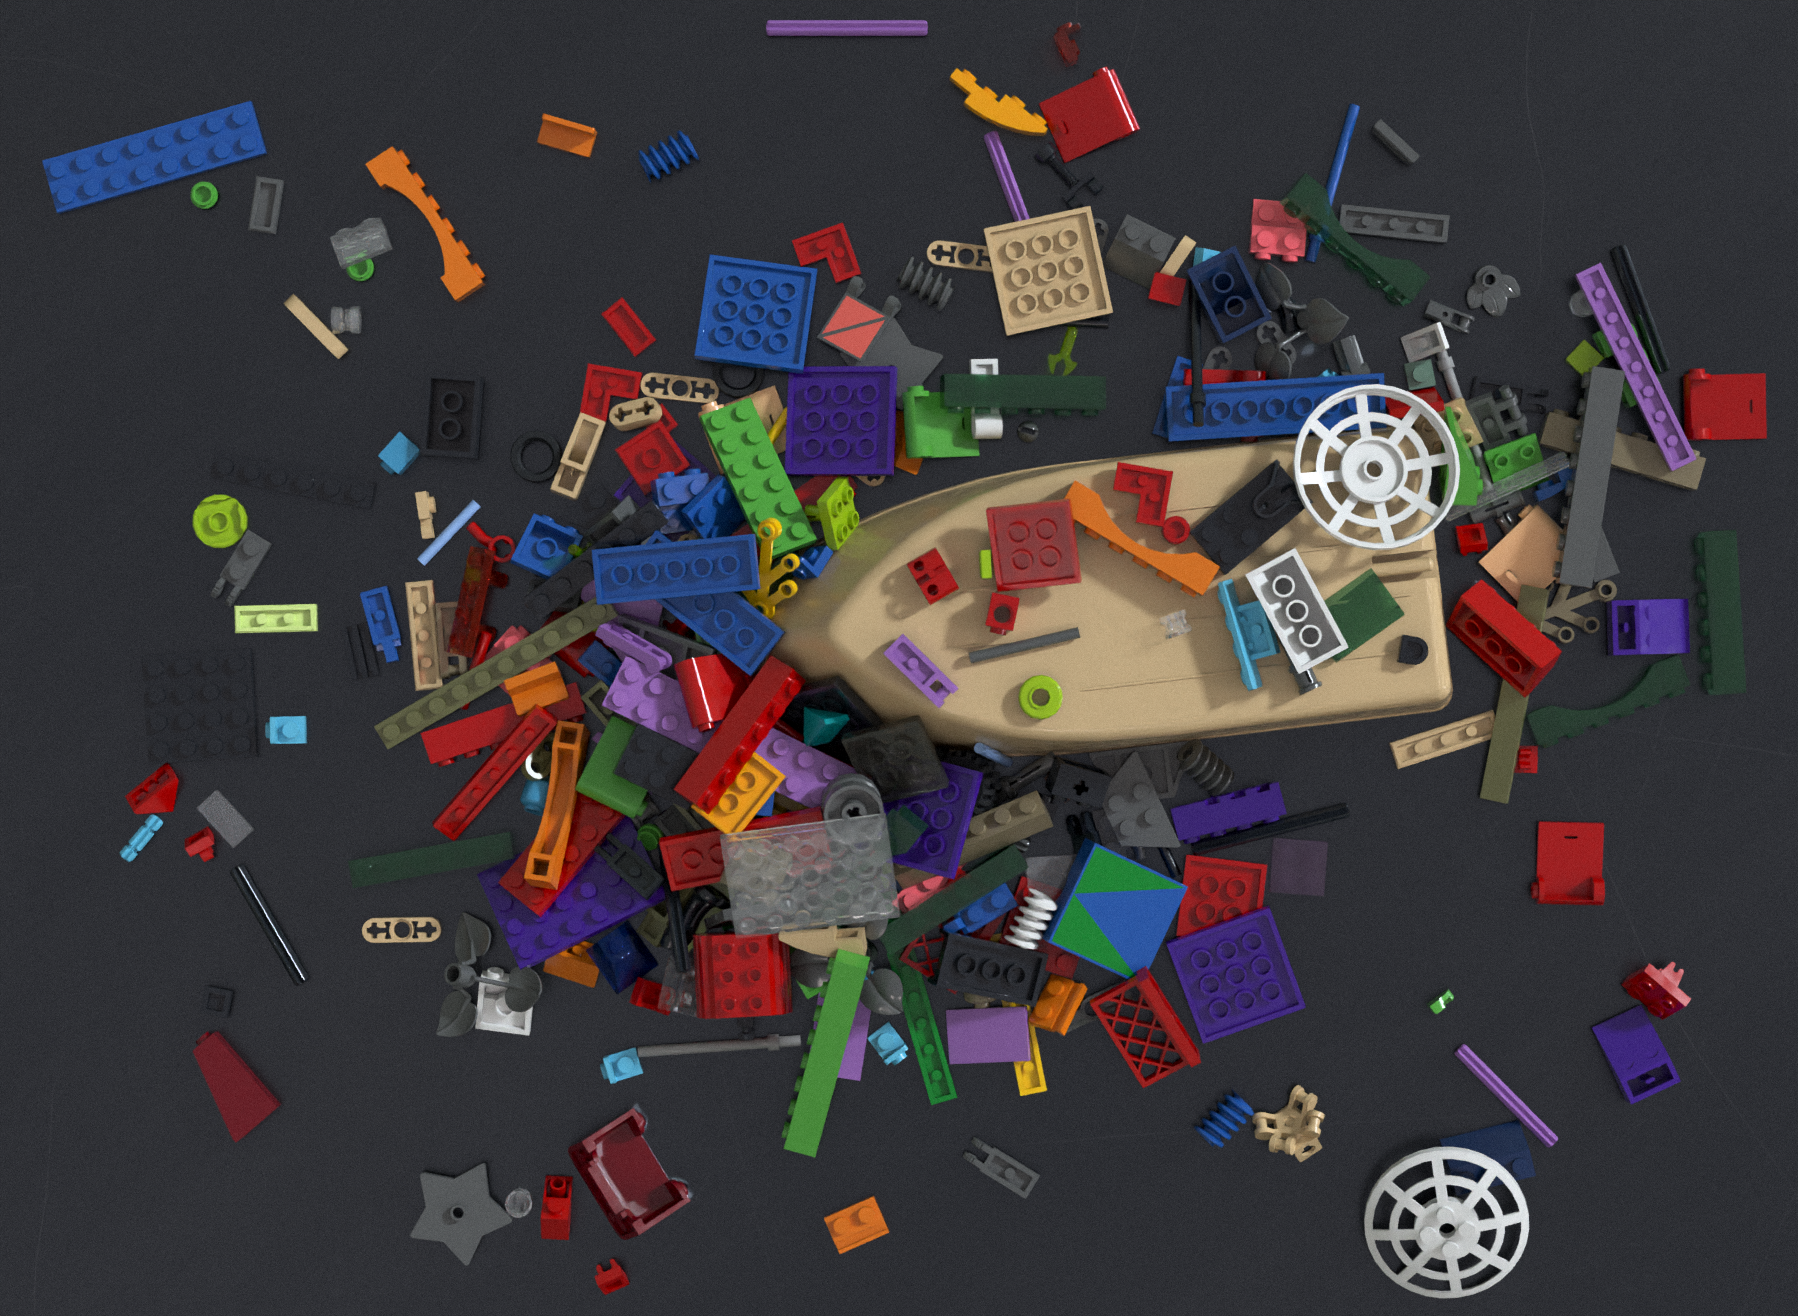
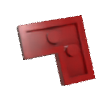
[792,222,861,283]
[580,364,642,422]
[1113,462,1173,527]

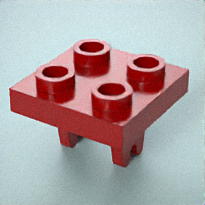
[1621,962,1691,1020]

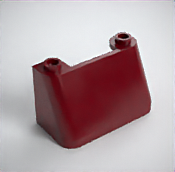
[568,1108,691,1240]

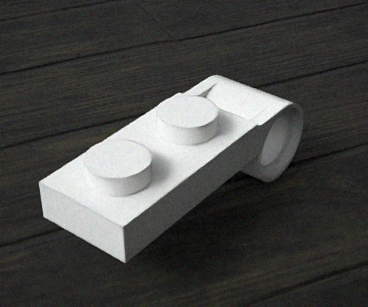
[969,359,1003,439]

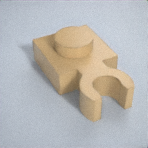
[415,491,436,539]

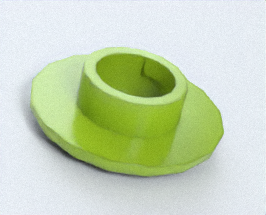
[1018,675,1063,720]

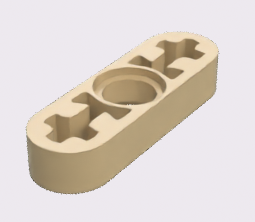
[927,241,993,273]
[284,294,348,359]
[641,373,720,404]
[362,917,442,943]

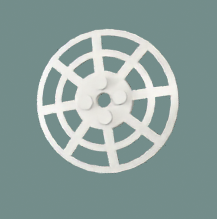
[1292,384,1460,550]
[1364,1147,1529,1298]

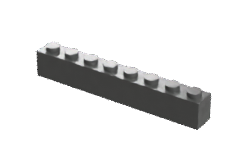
[1552,366,1625,589]

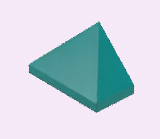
[804,707,850,747]

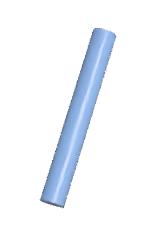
[417,500,481,566]
[974,742,1013,767]

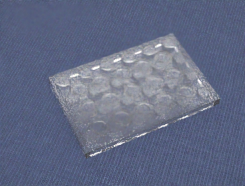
[720,813,900,939]

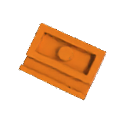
[1028,974,1088,1036]
[824,1195,889,1254]

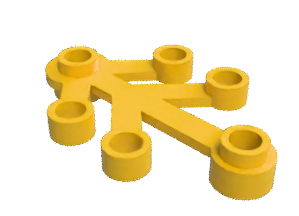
[742,518,800,619]

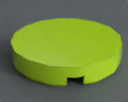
[193,495,247,548]

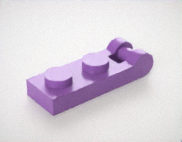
[595,621,672,673]
[883,634,959,708]

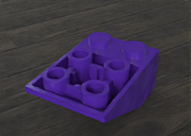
[1606,599,1690,655]
[1591,1005,1681,1104]

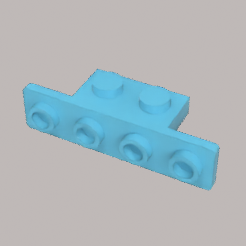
[1217,579,1281,691]

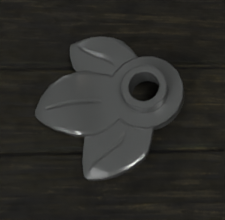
[1466,265,1520,318]

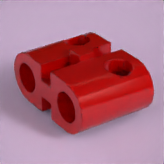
[906,547,959,605]

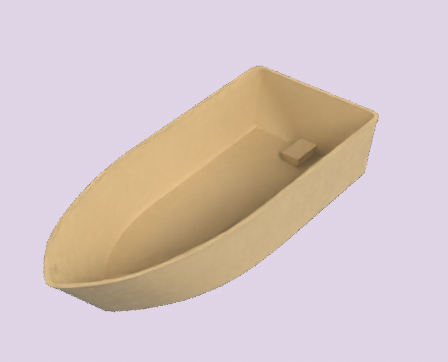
[744,425,1453,757]

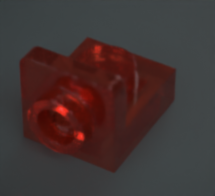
[1053,22,1081,67]

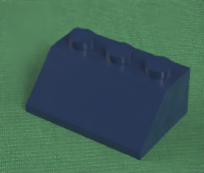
[1439,1120,1536,1196]

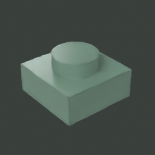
[1403,359,1436,391]

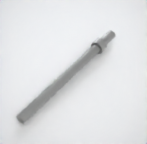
[1436,350,1495,494]
[638,1034,801,1057]

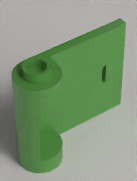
[902,386,979,459]
[575,716,649,819]

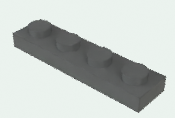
[1338,204,1450,244]

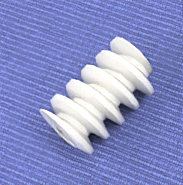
[1004,888,1058,949]

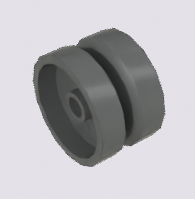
[821,773,884,843]

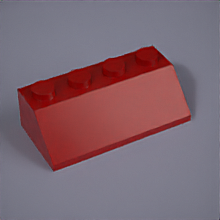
[1445,579,1562,698]

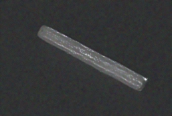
[1445,452,1569,521]

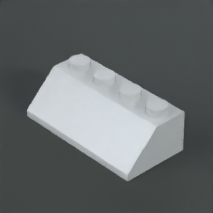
[1246,548,1349,674]

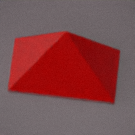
[125,763,179,814]

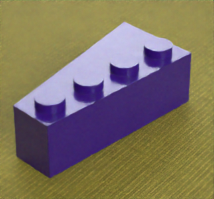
[1169,781,1287,844]

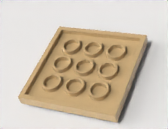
[983,206,1113,336]

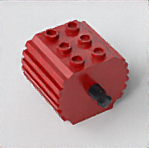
[693,929,793,1041]

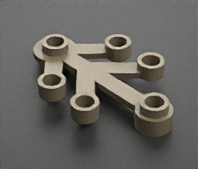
[1542,580,1617,644]

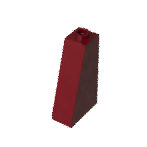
[193,1031,281,1143]

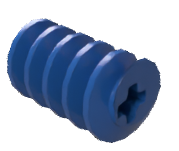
[638,130,699,183]
[1194,1090,1254,1148]

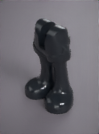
[660,884,733,951]

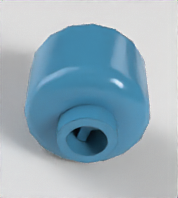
[520,775,550,816]

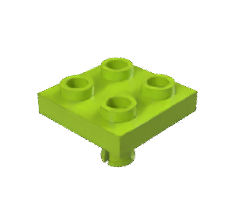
[804,476,859,550]

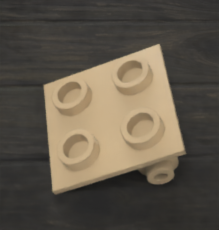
[1413,397,1484,456]

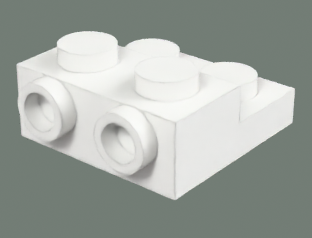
[475,967,533,1035]

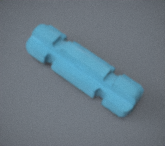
[119,814,163,862]

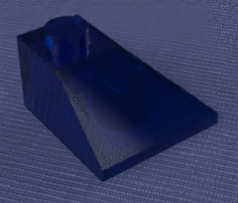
[586,920,659,995]

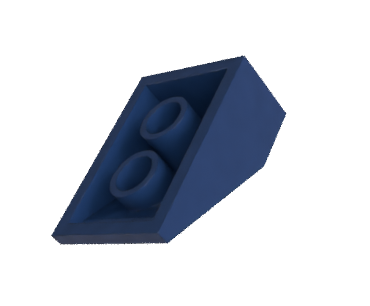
[1186,245,1272,344]

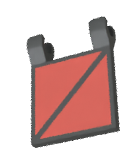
[817,276,902,364]

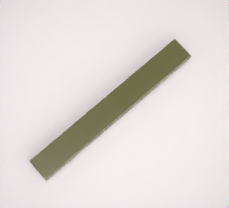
[1480,585,1550,804]

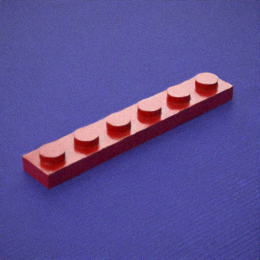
[432,704,557,841]

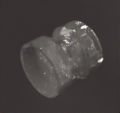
[331,306,362,334]

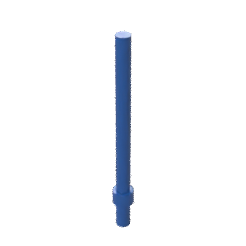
[1305,104,1360,263]

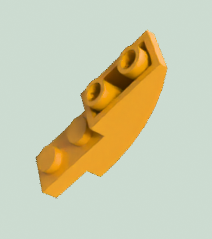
[950,68,1048,136]

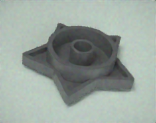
[840,317,943,410]
[410,1163,513,1266]

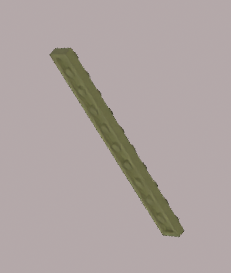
[374,597,619,749]

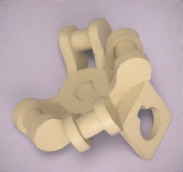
[1252,1085,1325,1162]

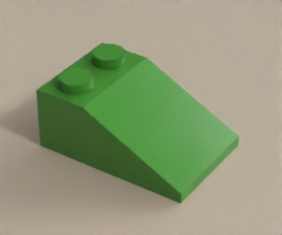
[1438,407,1483,505]

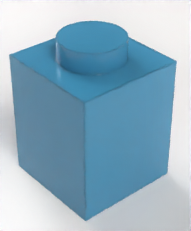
[378,432,420,475]

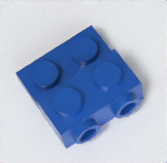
[650,468,709,534]
[510,514,583,580]

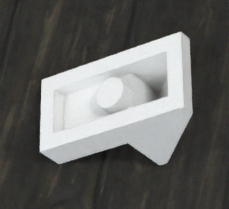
[1401,322,1450,363]

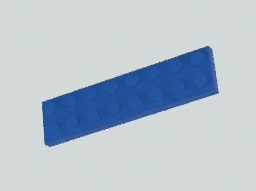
[42,101,267,214]
[1165,373,1387,441]

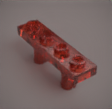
[447,546,508,658]

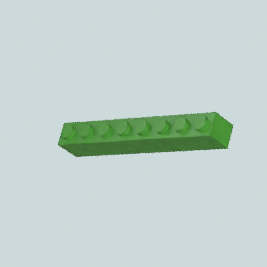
[781,949,870,1157]

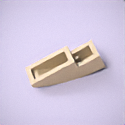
[550,412,606,501]
[779,919,867,958]

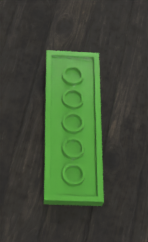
[700,398,817,559]

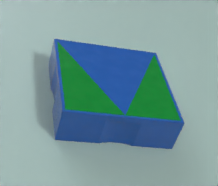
[1041,838,1188,979]

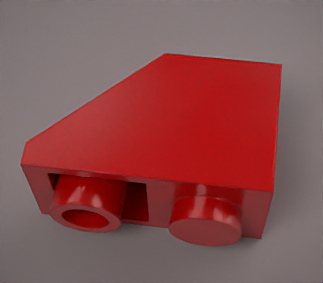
[541,1175,573,1240]

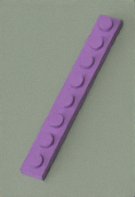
[1574,263,1696,472]

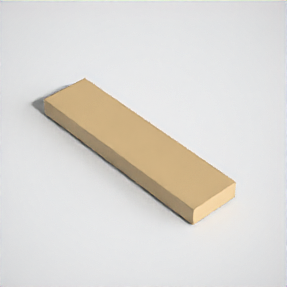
[405,580,443,691]
[1389,710,1495,769]

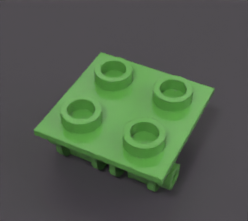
[1483,433,1549,498]

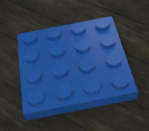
[695,255,817,374]

